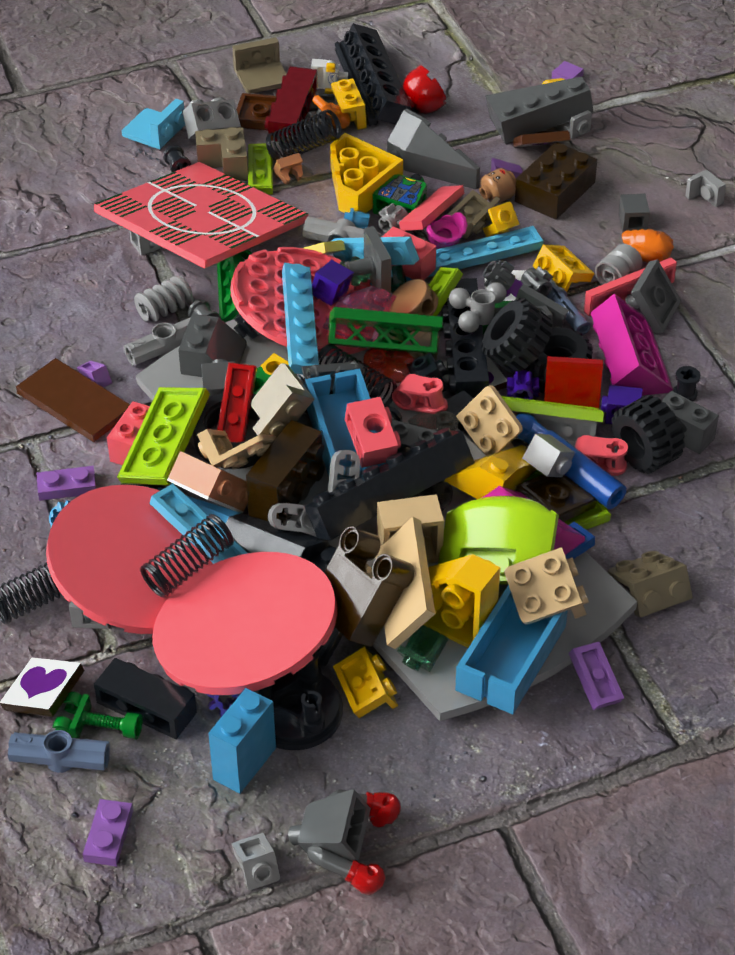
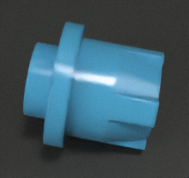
[344,208,370,229]

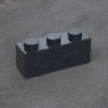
[94,658,197,740]

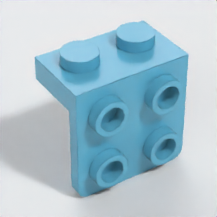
[122,99,185,149]

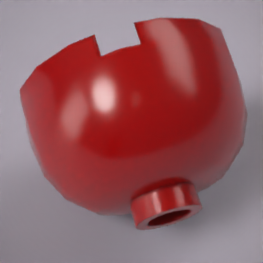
[403,65,447,114]

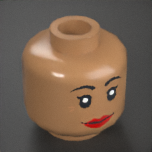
[479,168,516,204]

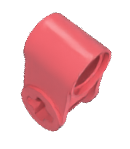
[392,374,448,415]
[575,435,628,476]

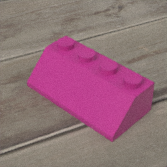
[591,294,673,396]

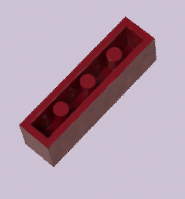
[265,66,318,144]

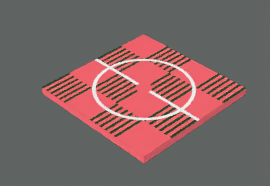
[94,162,309,269]

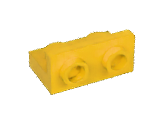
[331,78,367,130]
[533,244,595,292]
[333,647,398,718]

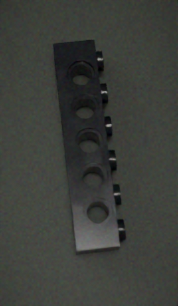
[344,23,412,125]
[442,278,489,398]

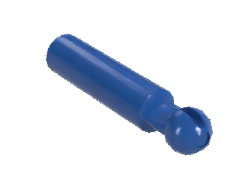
[515,413,627,509]

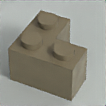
[195,127,248,181]

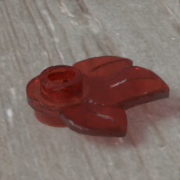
[363,349,414,387]

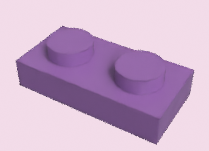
[36,466,96,501]
[568,641,624,710]
[83,799,133,866]

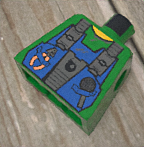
[373,174,427,215]

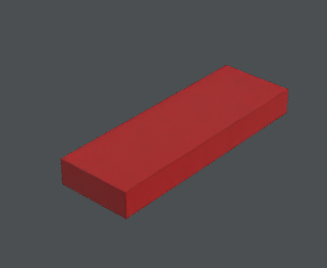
[217,362,257,442]

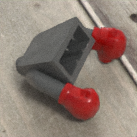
[288,789,401,895]

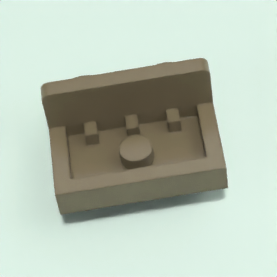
[447,190,501,240]

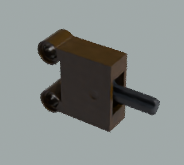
[317,526,414,666]

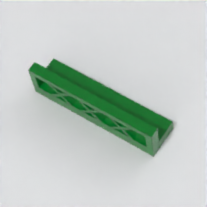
[217,250,252,323]
[328,307,443,354]

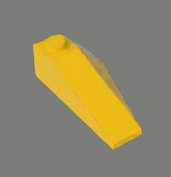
[445,445,537,499]

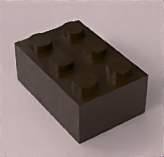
[515,142,598,220]
[246,420,325,525]

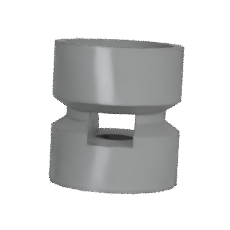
[595,244,642,285]

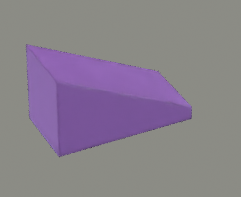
[491,158,523,178]
[77,360,112,388]

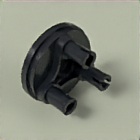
[253,651,343,750]

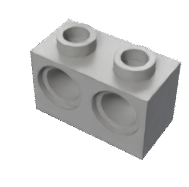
[182,97,241,139]

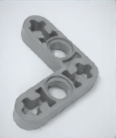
[268,450,360,536]

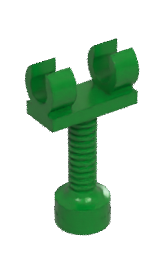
[52,692,143,740]

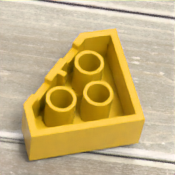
[330,133,403,213]
[422,554,500,648]

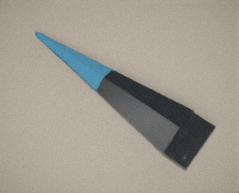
[158,487,337,572]

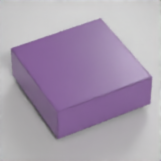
[552,61,584,80]

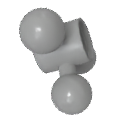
[449,282,507,333]

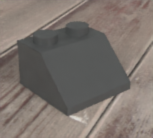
[178,314,247,377]

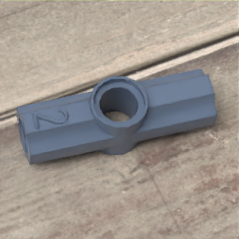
[8,730,110,773]

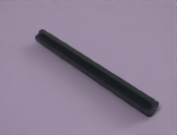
[335,40,378,126]

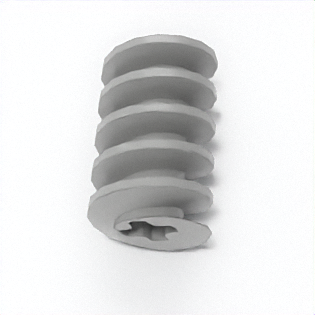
[134,275,194,322]

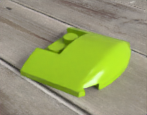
[438,496,559,585]

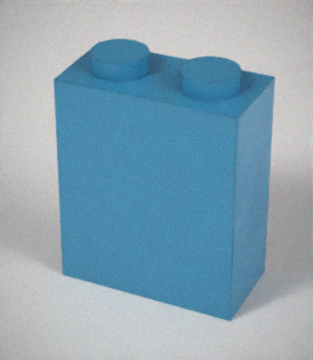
[208,688,276,794]

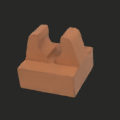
[273,153,303,184]

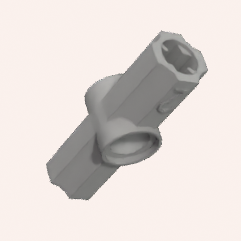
[303,216,381,242]
[124,317,191,366]

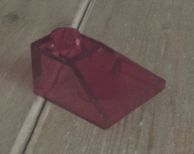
[323,286,397,342]

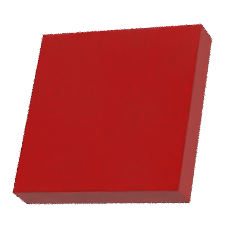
[544,356,603,408]

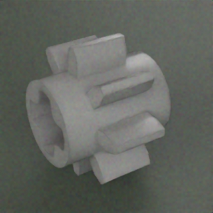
[378,203,408,233]

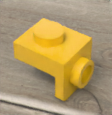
[483,201,520,237]

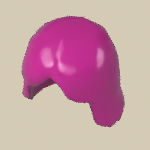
[427,212,468,249]

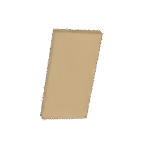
[375,517,435,649]

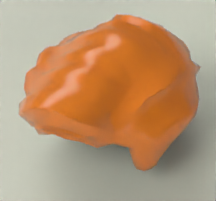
[622,229,674,263]

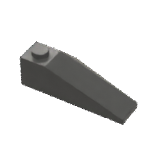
[387,109,480,189]

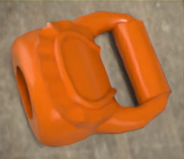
[312,95,351,129]

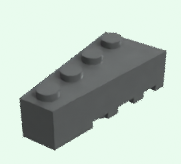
[485,77,594,144]

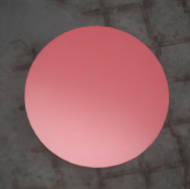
[230,247,387,356]
[46,485,213,634]
[152,552,337,695]

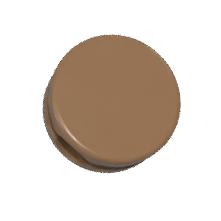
[387,279,438,316]

